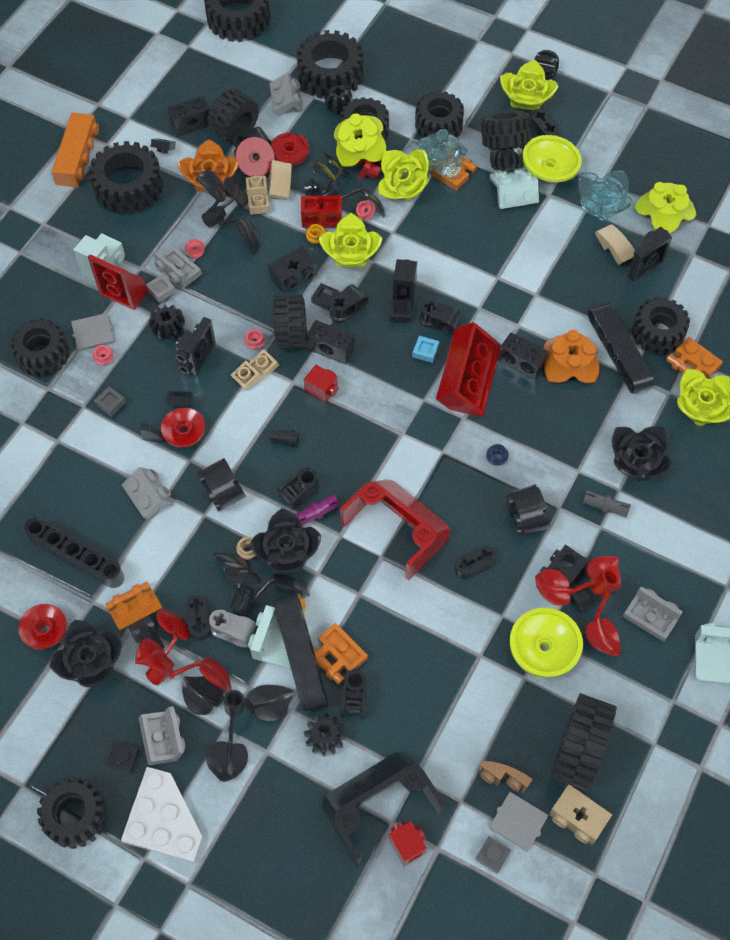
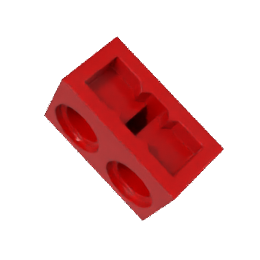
[301,195,342,228]

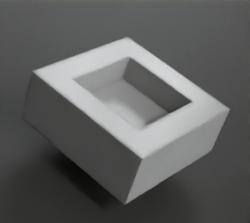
[146,274,176,302]

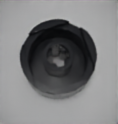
[196,458,246,512]
[506,484,551,537]

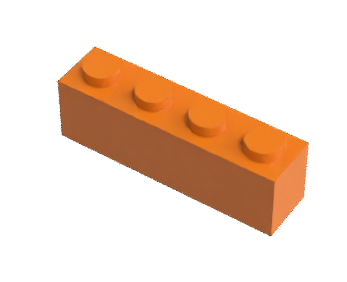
[51,112,99,188]

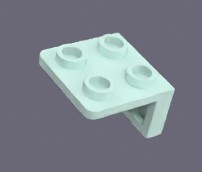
[490,166,539,209]
[248,605,312,670]
[695,623,730,684]

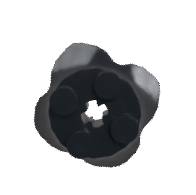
[611,426,672,482]
[250,508,321,574]
[50,620,122,687]

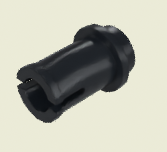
[270,429,299,447]

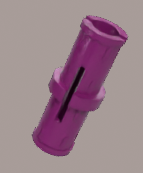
[295,494,340,526]

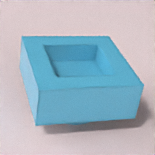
[412,336,439,363]

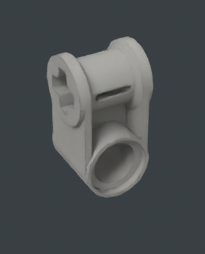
[209,610,256,648]

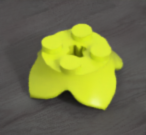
[500,59,559,111]
[334,114,386,167]
[378,149,429,200]
[634,182,696,233]
[319,213,382,268]
[677,368,730,426]

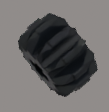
[490,146,523,171]
[149,304,185,340]
[304,713,346,757]

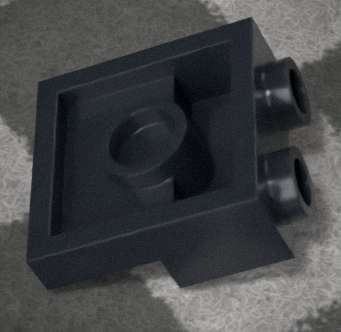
[628,227,672,282]
[175,317,216,376]

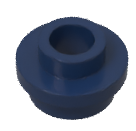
[486,444,509,466]

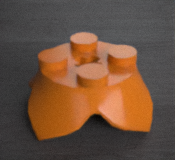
[177,139,239,192]
[543,330,599,383]

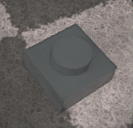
[94,386,126,416]
[475,836,511,874]

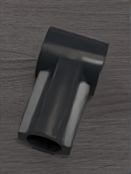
[128,615,165,649]

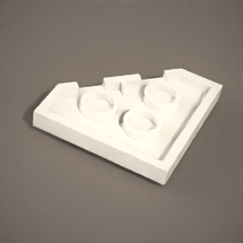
[121,767,203,863]

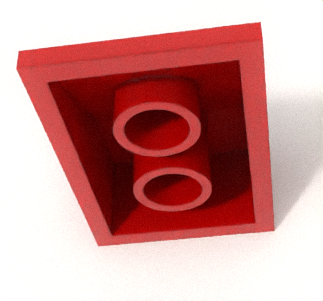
[88,254,148,310]

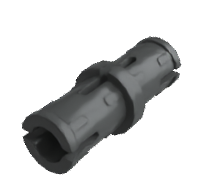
[583,490,631,518]

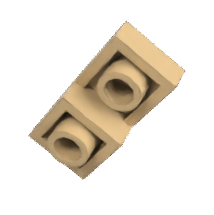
[268,160,291,200]
[246,176,270,215]
[595,224,635,265]
[231,349,279,390]

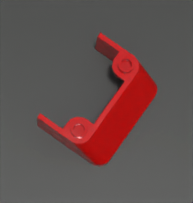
[340,479,450,580]

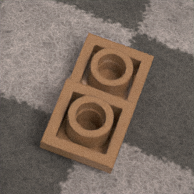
[478,761,533,793]

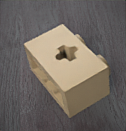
[549,785,612,845]

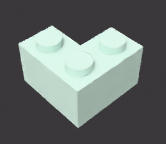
[74,233,125,281]

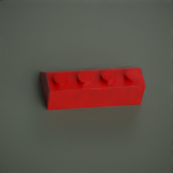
[436,322,501,417]

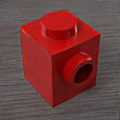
[303,364,339,403]
[389,821,427,867]

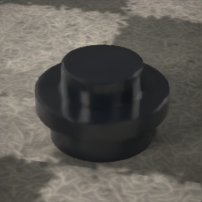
[304,179,320,196]

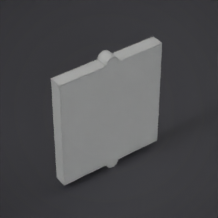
[71,313,114,352]
[489,792,549,852]

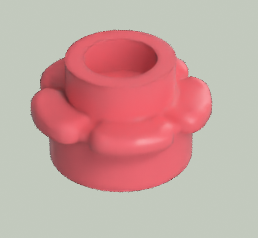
[356,200,376,220]
[185,239,205,258]
[244,329,265,349]
[93,345,114,365]

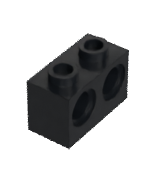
[498,332,548,380]
[536,544,589,589]

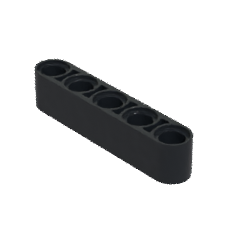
[587,302,654,394]
[24,517,124,588]
[273,593,329,713]

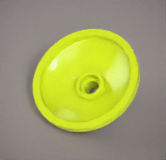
[522,135,582,182]
[510,608,583,678]

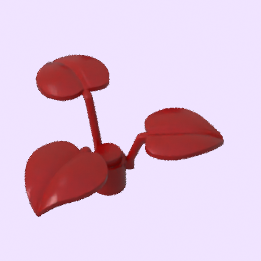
[535,556,621,656]
[135,608,232,692]

